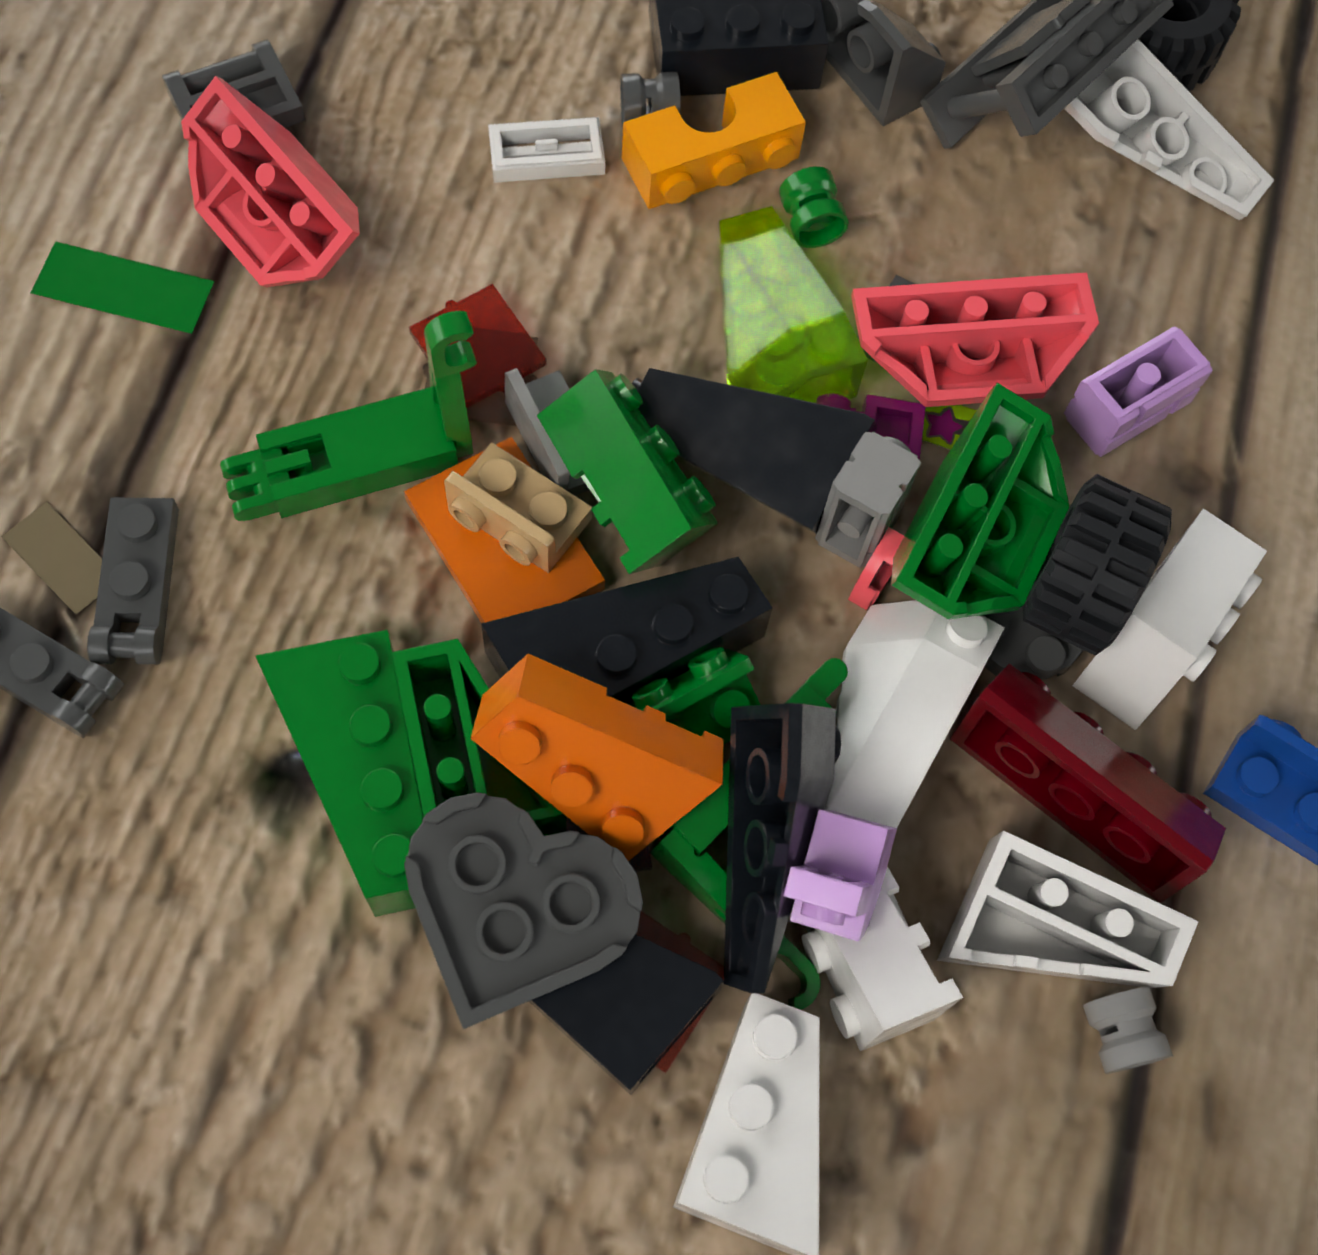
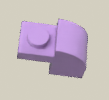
[783,809,897,942]

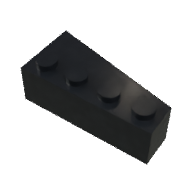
[481,557,773,704]

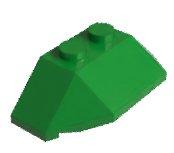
[891,383,1070,620]

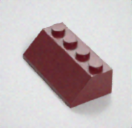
[950,663,1226,903]

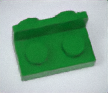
[628,647,761,744]

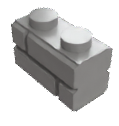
[815,432,921,568]

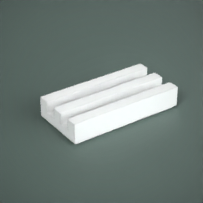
[488,117,605,183]

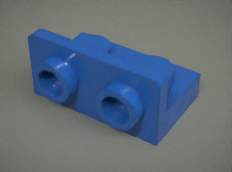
[1203,715,1318,865]

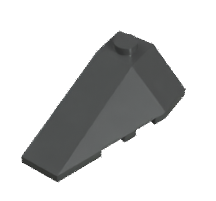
[821,0,946,127]

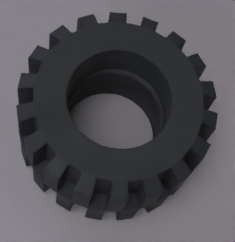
[1138,0,1241,91]
[1023,474,1172,656]

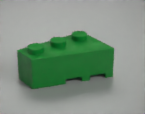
[537,369,718,574]
[392,639,566,836]

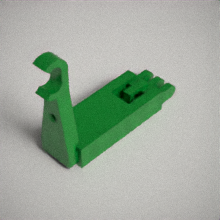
[220,311,477,521]
[649,658,848,1010]

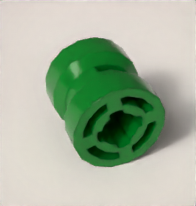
[779,166,849,248]

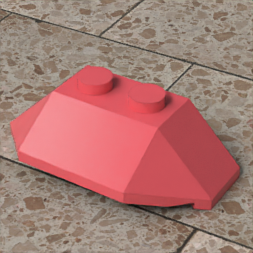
[181,76,360,288]
[851,272,1099,407]

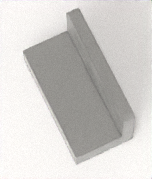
[505,368,589,496]

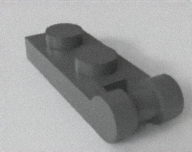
[87,497,179,665]
[0,608,124,738]

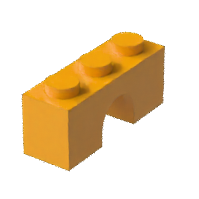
[622,72,806,210]

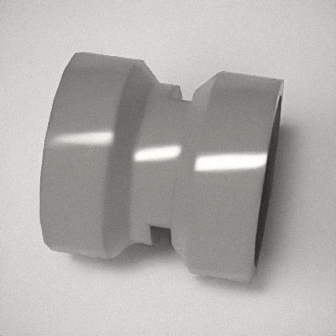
[1083,987,1173,1074]

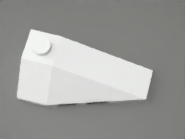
[824,600,1005,828]

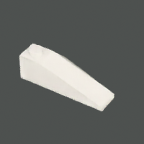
[1064,39,1274,220]

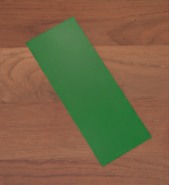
[30,241,215,334]

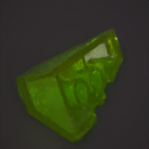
[718,206,868,403]

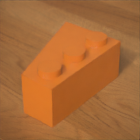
[470,653,724,861]

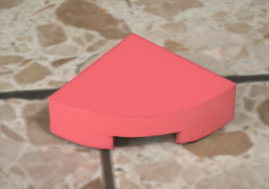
[848,527,904,610]

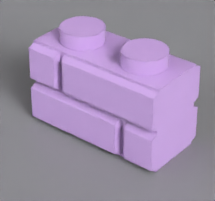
[1064,326,1213,457]

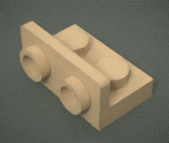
[444,442,593,573]

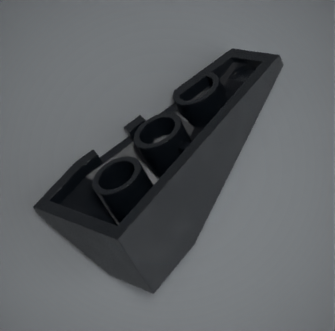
[724,703,841,994]

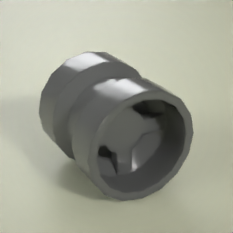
[620,72,681,128]

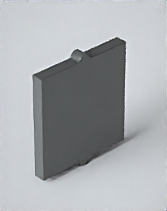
[970,0,1091,77]

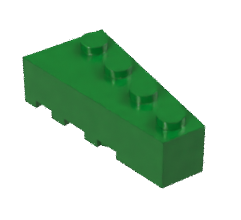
[255,629,424,917]

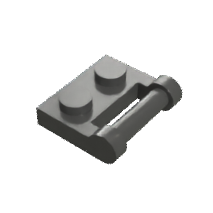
[162,39,306,128]

